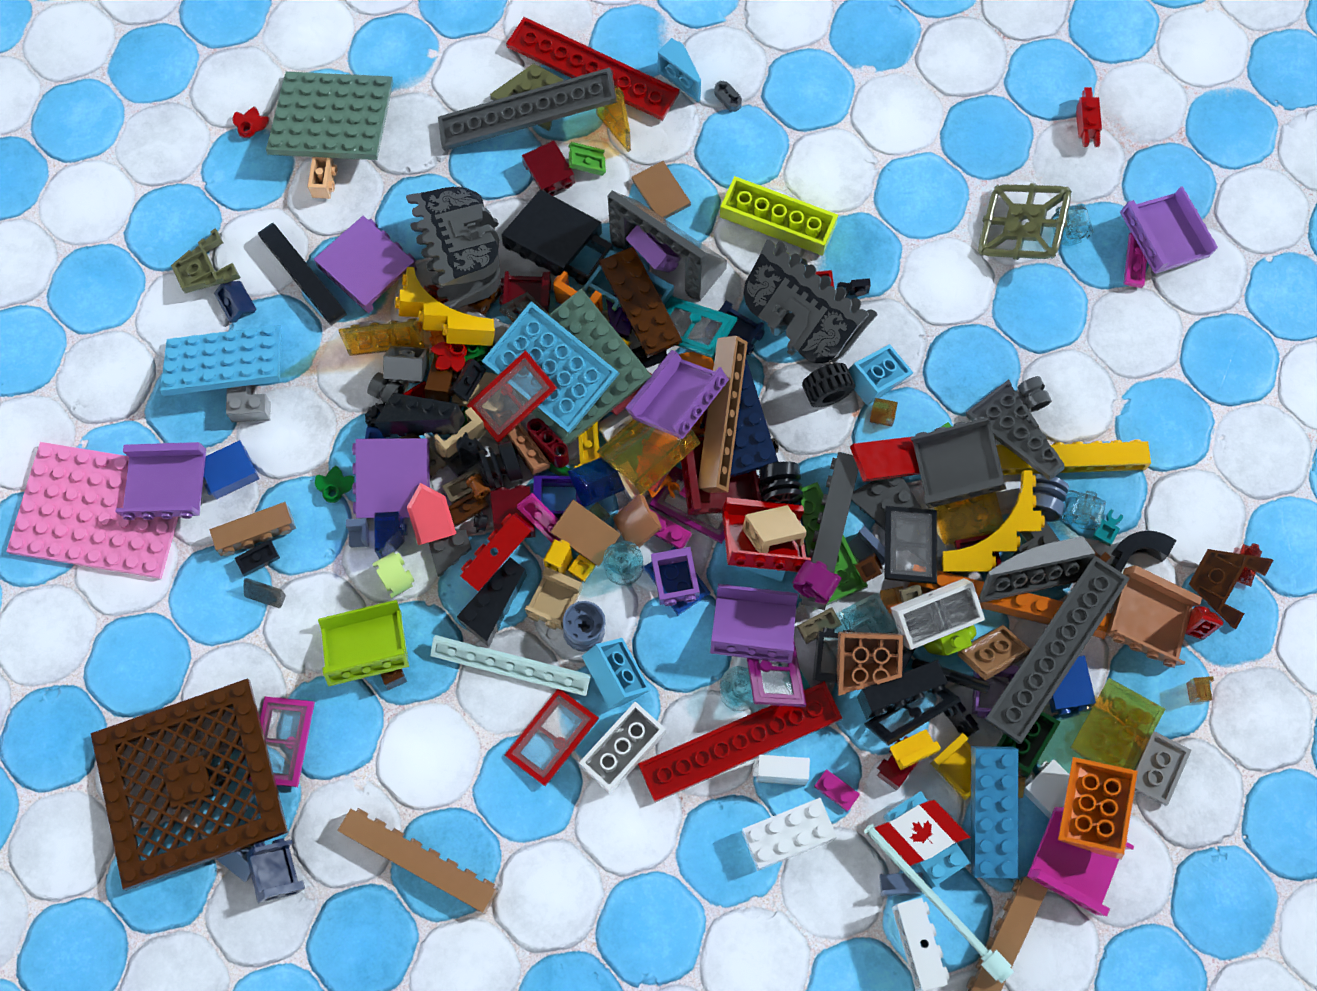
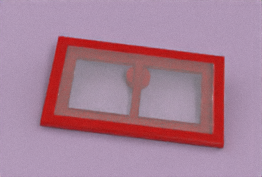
[467,350,557,443]
[505,689,599,787]

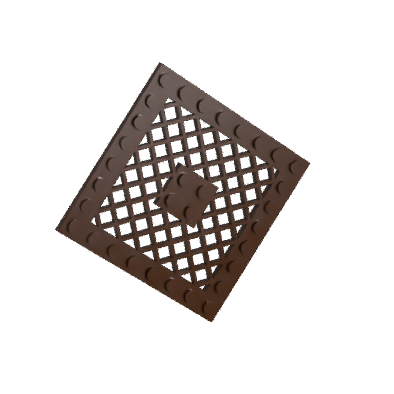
[91,678,289,891]

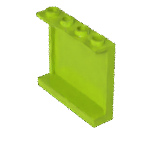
[318,600,409,687]

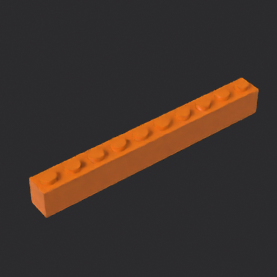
[907,565,1111,639]

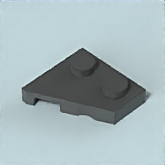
[429,529,472,577]

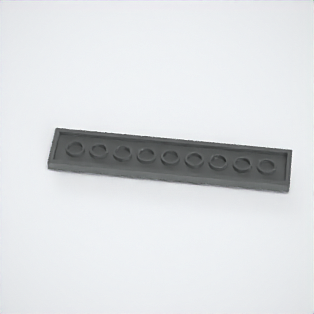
[438,68,617,151]
[985,556,1130,744]

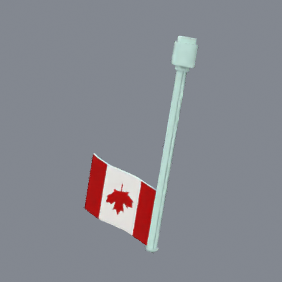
[864,800,1014,983]

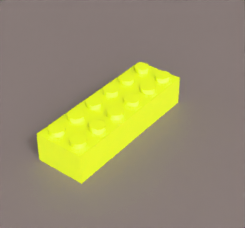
[720,176,838,256]

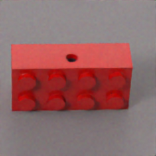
[460,513,534,592]

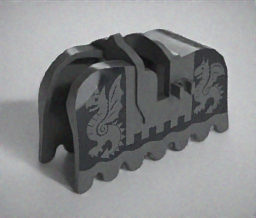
[406,187,501,310]
[743,240,878,363]

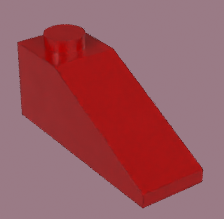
[1185,606,1223,640]

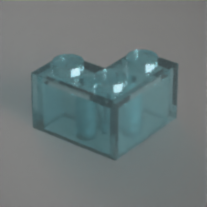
[839,592,897,633]

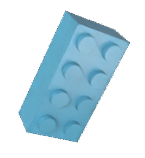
[884,791,970,888]

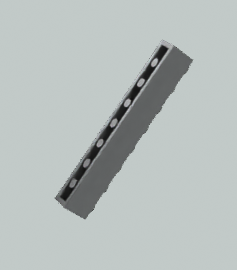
[799,452,858,610]

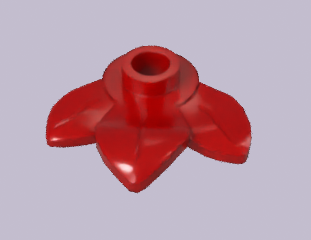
[232,106,269,138]
[431,342,467,372]

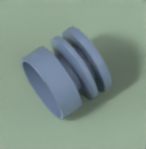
[1033,474,1069,522]
[563,601,605,652]

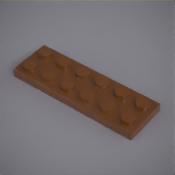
[599,246,682,358]

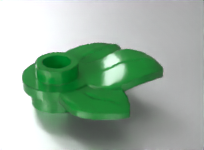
[315,466,354,503]

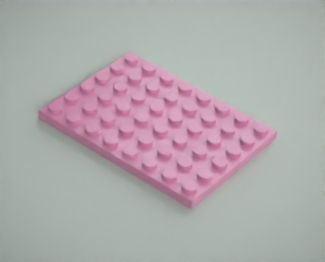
[6,442,179,579]

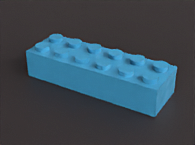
[971,746,1018,878]

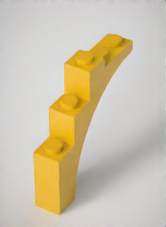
[395,267,495,346]
[942,471,1045,572]

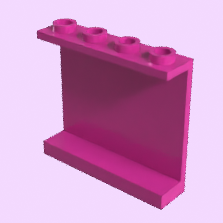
[1027,807,1134,917]

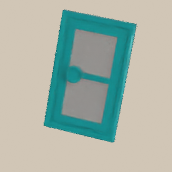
[665,296,738,358]

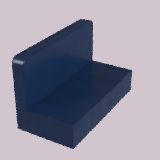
[214,281,257,323]

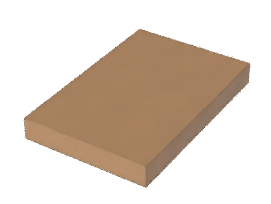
[632,161,691,219]
[550,500,621,567]
[957,625,1031,681]

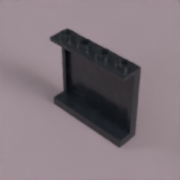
[501,189,602,276]

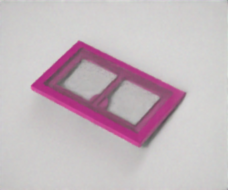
[247,696,315,787]

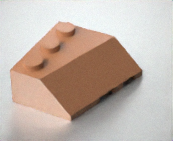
[837,632,903,696]

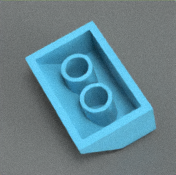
[582,638,651,709]

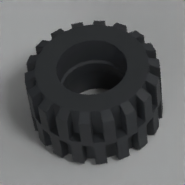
[802,363,856,407]

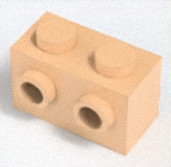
[308,157,337,199]

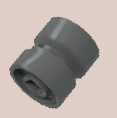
[367,372,404,403]
[1017,376,1052,412]

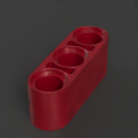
[527,418,569,468]

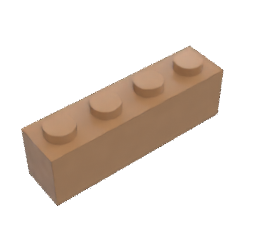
[209,502,296,556]

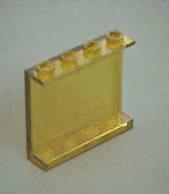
[597,419,700,495]

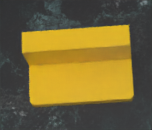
[890,729,941,770]

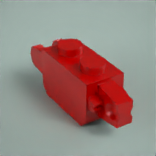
[1076,87,1102,147]

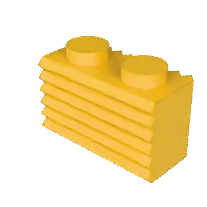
[543,539,573,574]

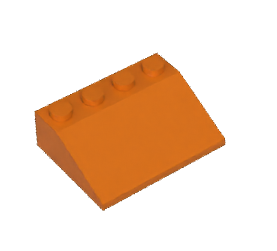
[1058,757,1138,860]

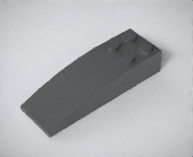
[979,536,1095,603]

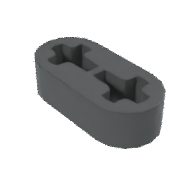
[714,81,742,112]

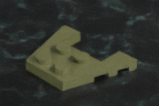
[490,63,564,131]
[171,228,241,293]

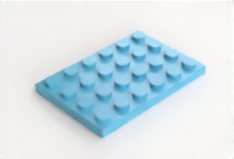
[482,302,620,433]
[160,325,282,396]

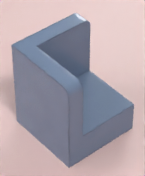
[346,518,369,548]

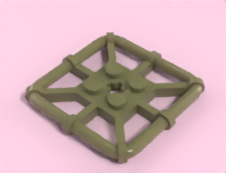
[978,183,1072,260]

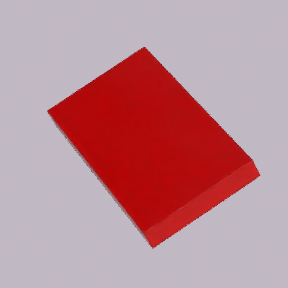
[850,436,920,482]

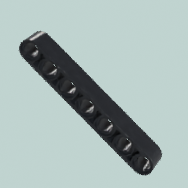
[257,222,347,326]

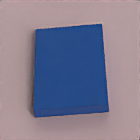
[644,547,711,616]

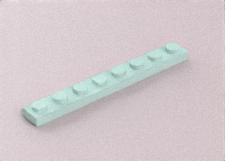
[430,635,591,696]

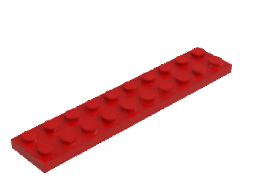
[506,17,680,121]
[638,682,843,803]

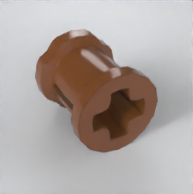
[466,473,491,500]

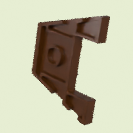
[1189,549,1274,629]

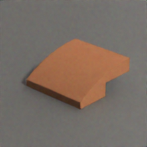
[613,494,662,552]

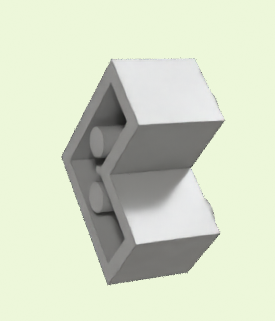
[226,385,271,422]

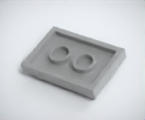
[1135,731,1192,806]

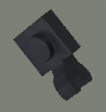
[837,278,871,297]

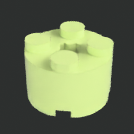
[372,552,415,598]

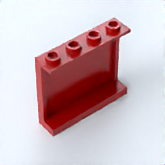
[722,497,811,573]

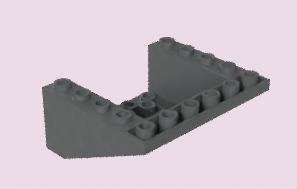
[608,190,727,301]

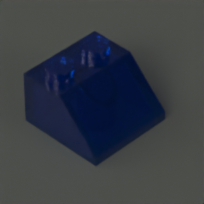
[568,457,625,507]
[374,511,408,559]

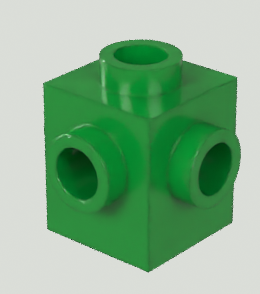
[464,344,490,365]

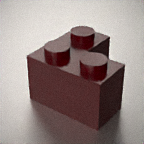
[877,736,918,790]

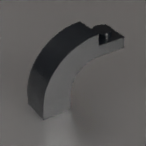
[1110,531,1177,573]

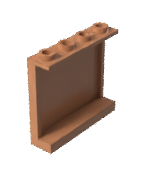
[1106,565,1202,668]

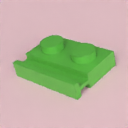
[568,142,606,176]

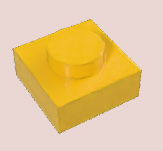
[568,554,596,583]

